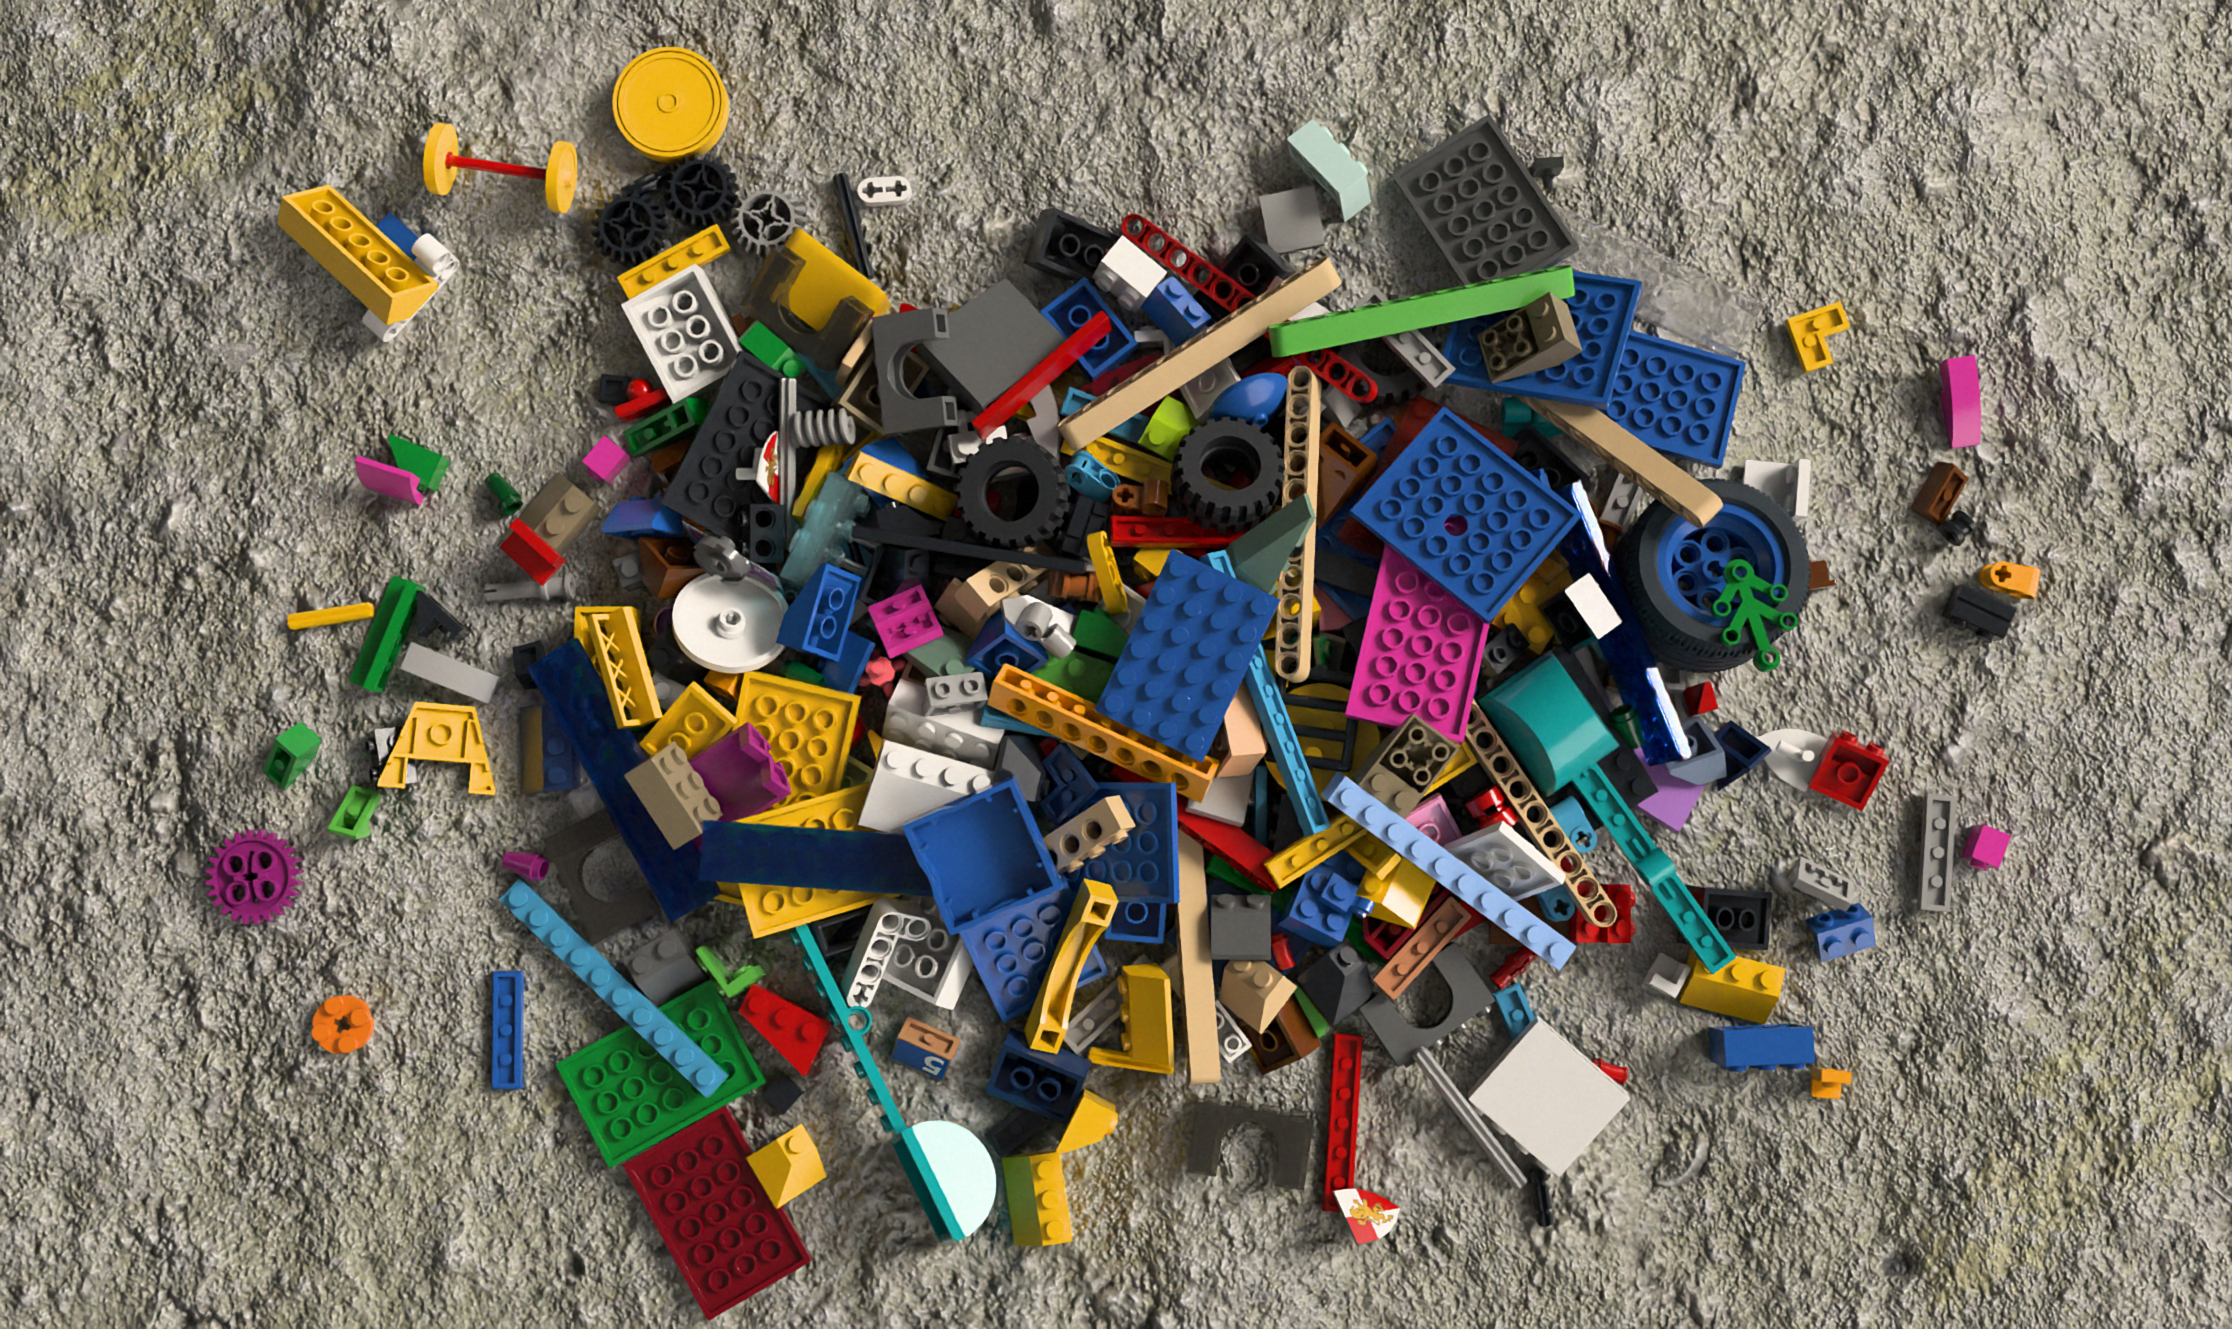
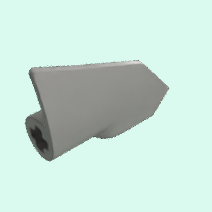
[1000,595,1079,660]

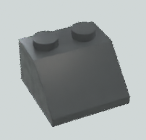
[1211,894,1271,960]
[622,928,708,1008]

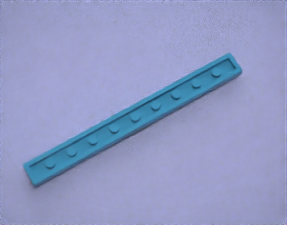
[1199,550,1331,837]
[499,878,729,1098]

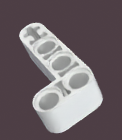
[362,233,460,342]
[841,897,931,1008]

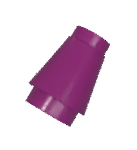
[502,851,549,882]

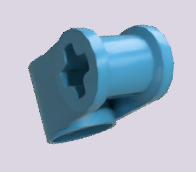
[1064,450,1120,503]
[1549,796,1597,854]
[1534,885,1575,922]

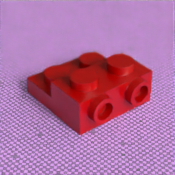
[1807,730,1890,811]
[1569,884,1636,943]

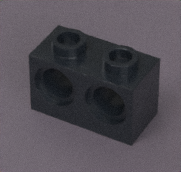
[738,504,784,563]

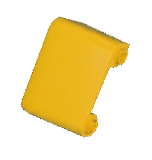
[759,227,891,358]

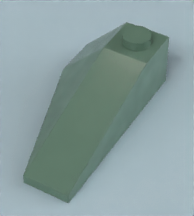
[1225,494,1316,596]
[866,617,979,678]

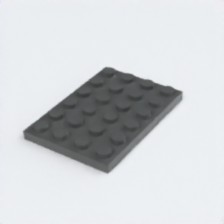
[1392,114,1579,285]

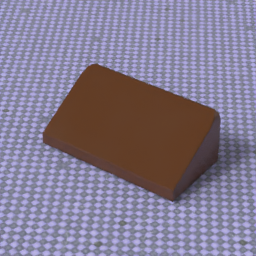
[1911,462,1969,526]

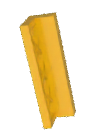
[586,606,663,729]

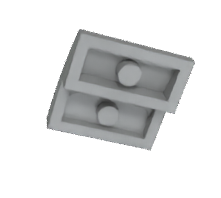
[1258,185,1325,255]

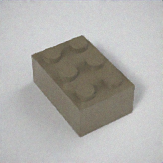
[624,741,723,850]

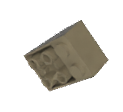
[1477,291,1582,383]
[1352,712,1460,819]

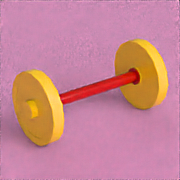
[423,122,577,214]

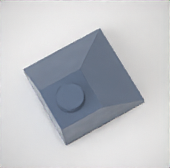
[1646,716,1727,786]

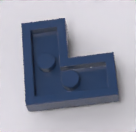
[1039,743,1100,827]

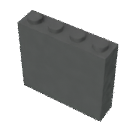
[916,278,1066,416]

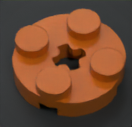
[312,995,375,1054]

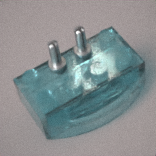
[779,471,882,591]

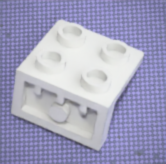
[1742,459,1811,522]

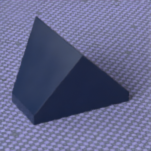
[1714,720,1772,791]

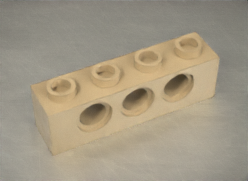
[954,540,1057,622]
[1043,795,1136,878]

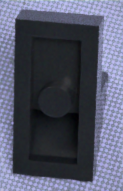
[417,591,471,640]

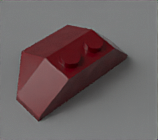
[1361,881,1451,961]

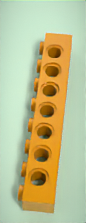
[987,663,1220,803]

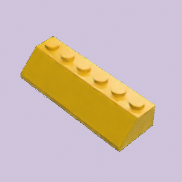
[277,185,439,325]

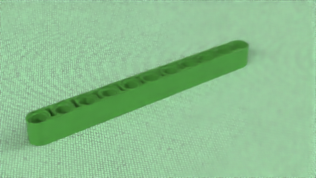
[1268,265,1575,357]

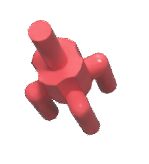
[858,648,907,699]

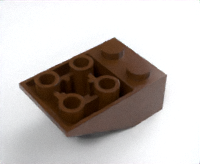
[1278,421,1377,530]

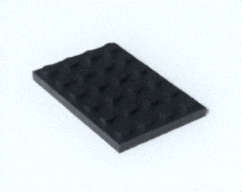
[659,350,838,556]

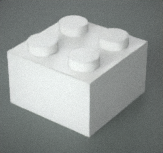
[1092,235,1167,313]

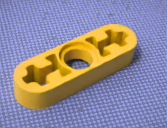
[1087,531,1128,616]

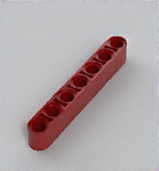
[1108,764,1277,893]

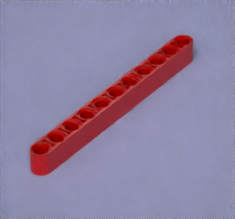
[1121,214,1378,403]

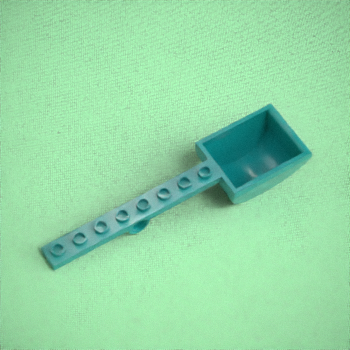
[1478,650,1736,975]
[788,924,996,1245]

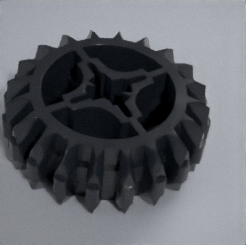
[662,153,740,230]
[591,190,669,267]

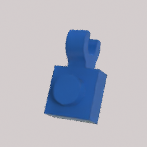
[1317,872,1375,919]

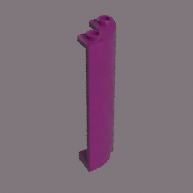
[615,722,791,877]

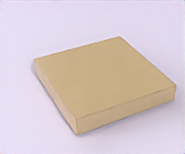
[834,319,874,388]

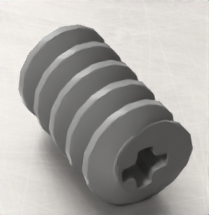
[791,408,856,448]

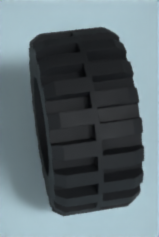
[1331,294,1442,409]
[1170,417,1285,533]
[954,436,1070,551]

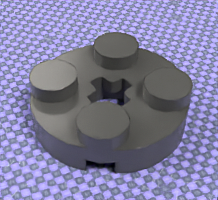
[693,536,752,586]

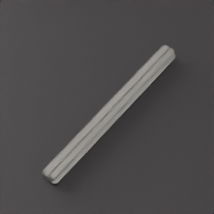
[778,378,797,550]
[1412,1046,1527,1190]

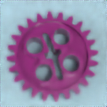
[205,830,304,924]

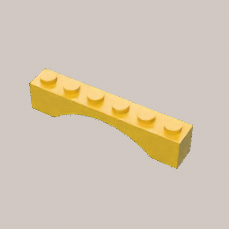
[1024,878,1118,1054]

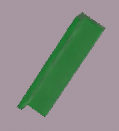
[350,576,426,694]

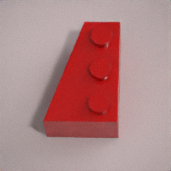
[739,983,833,1077]

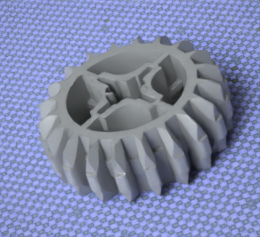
[730,183,807,260]

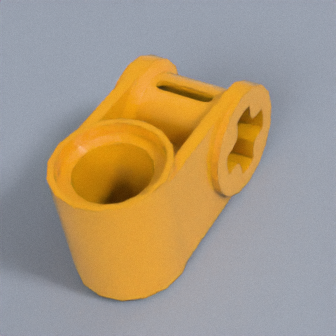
[1978,561,2041,599]

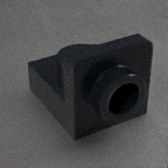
[512,640,552,690]

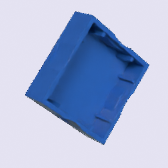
[902,774,1062,936]

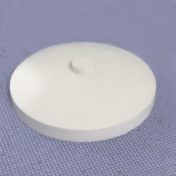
[672,572,789,673]

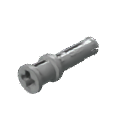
[484,573,576,602]

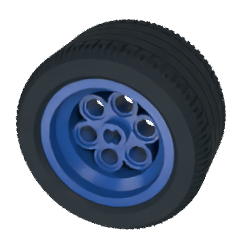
[1613,478,1811,673]

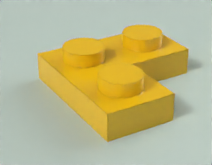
[1784,301,1850,374]

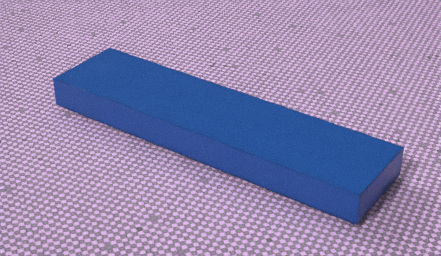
[491,970,524,1089]

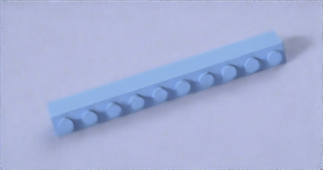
[1320,771,1577,971]

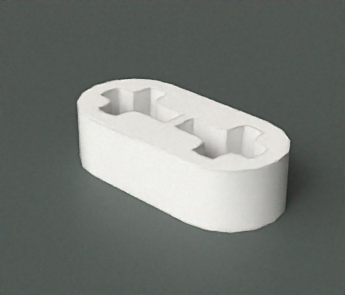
[857,176,912,207]

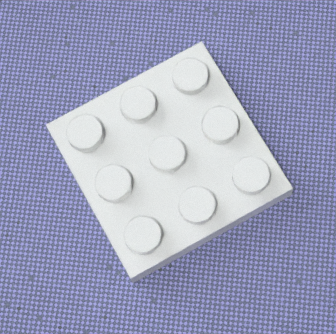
[1444,821,1566,901]

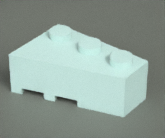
[1286,119,1371,222]

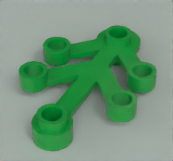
[1710,559,1798,673]

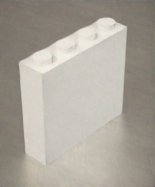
[1468,1015,1630,1177]

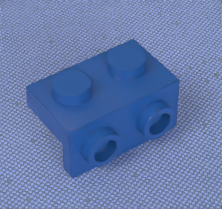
[1806,903,1876,963]

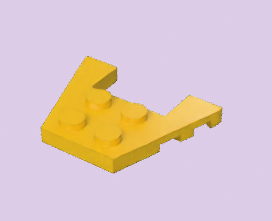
[377,702,496,796]

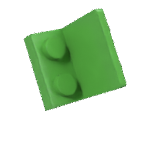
[695,945,767,998]

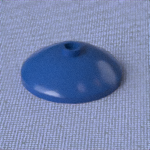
[1209,373,1288,427]

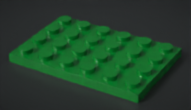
[555,979,767,1169]

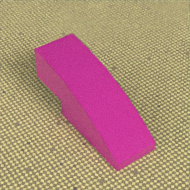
[1939,355,1981,449]

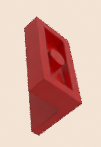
[499,518,567,586]

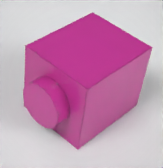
[582,435,632,484]
[1961,825,2011,871]

